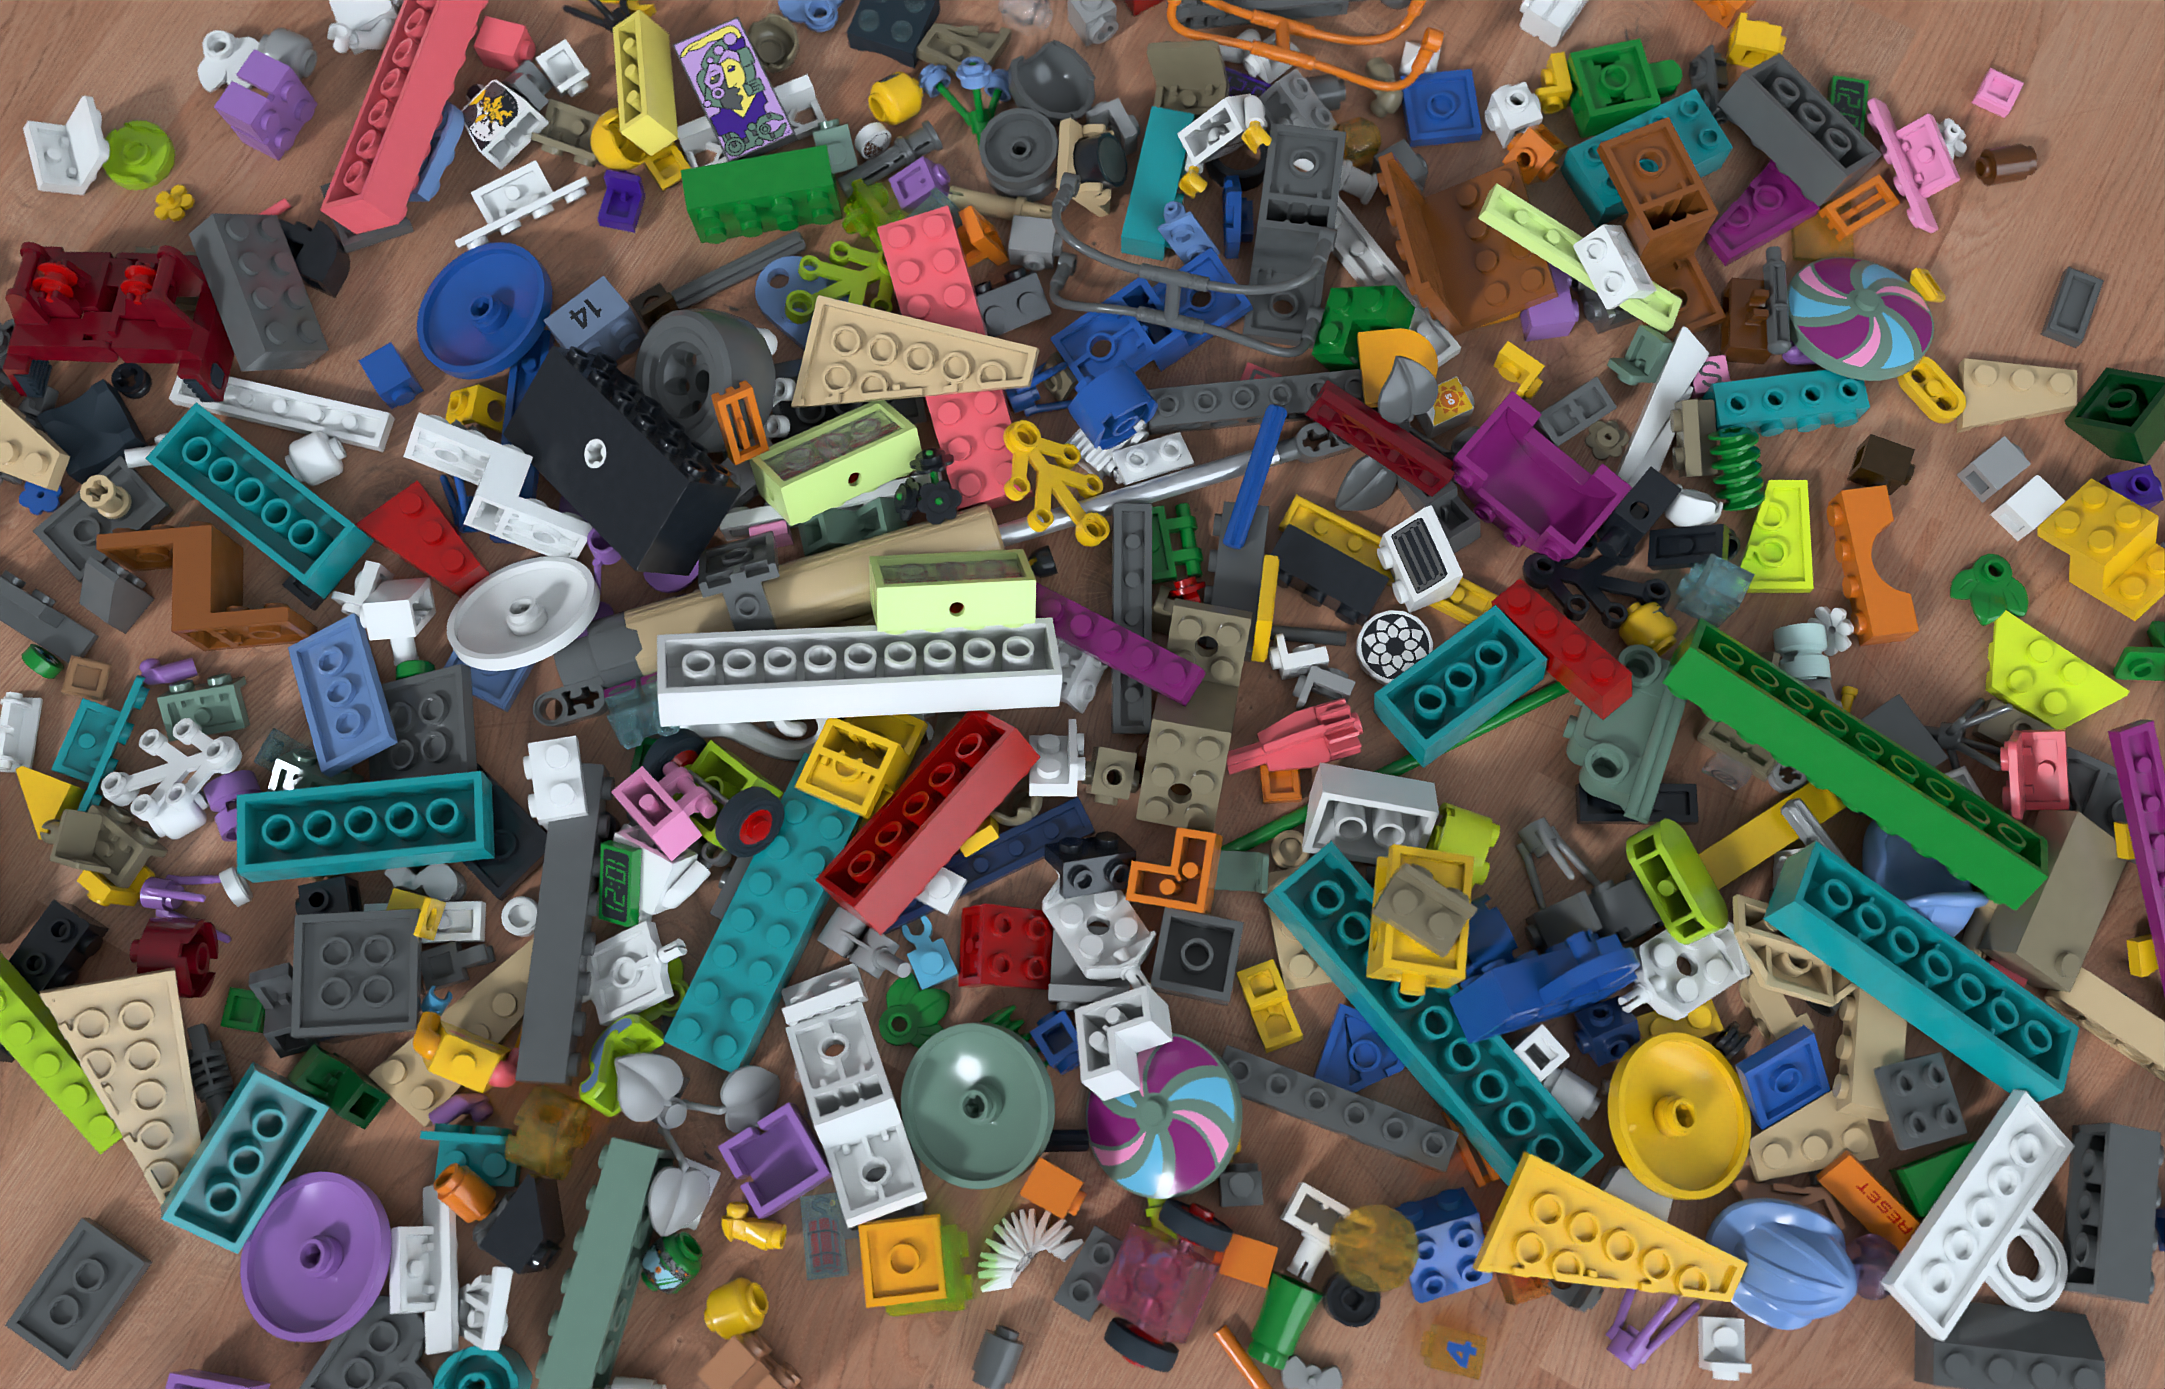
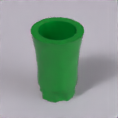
[1247,1270,1324,1370]

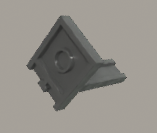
[698,531,804,730]

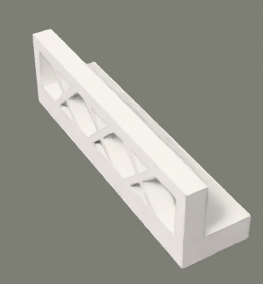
[677,74,826,168]

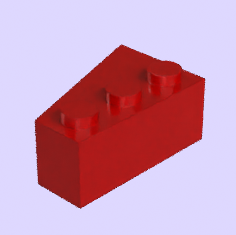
[355,480,491,599]

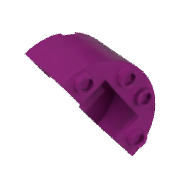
[1453,391,1632,562]

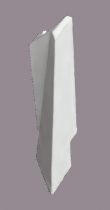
[1616,326,1709,492]

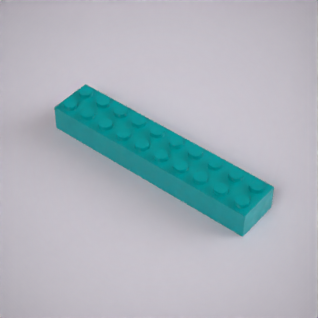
[1263,841,1604,1186]

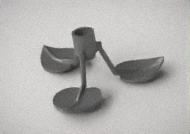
[1335,355,1481,511]

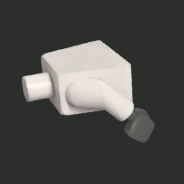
[613,812,732,923]

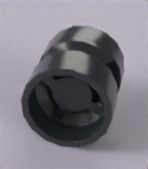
[1321,1269,1381,1328]

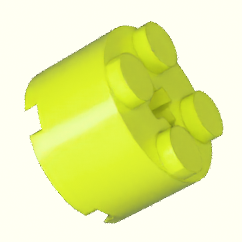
[1425,802,1500,888]

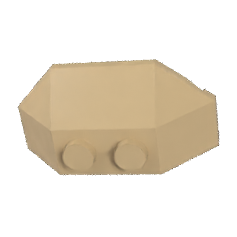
[1733,894,1858,1007]

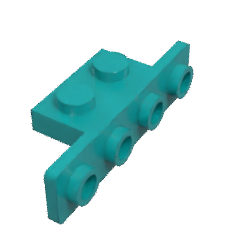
[51,675,150,812]

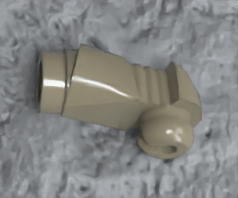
[1365,57,1403,118]

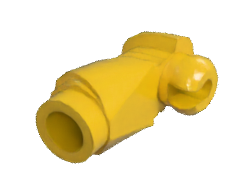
[721,1202,787,1251]

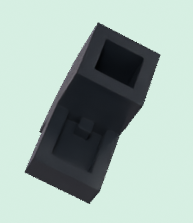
[279,219,350,298]

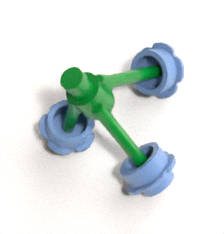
[918,56,1012,148]

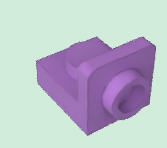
[889,156,952,213]

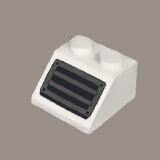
[1377,505,1463,613]

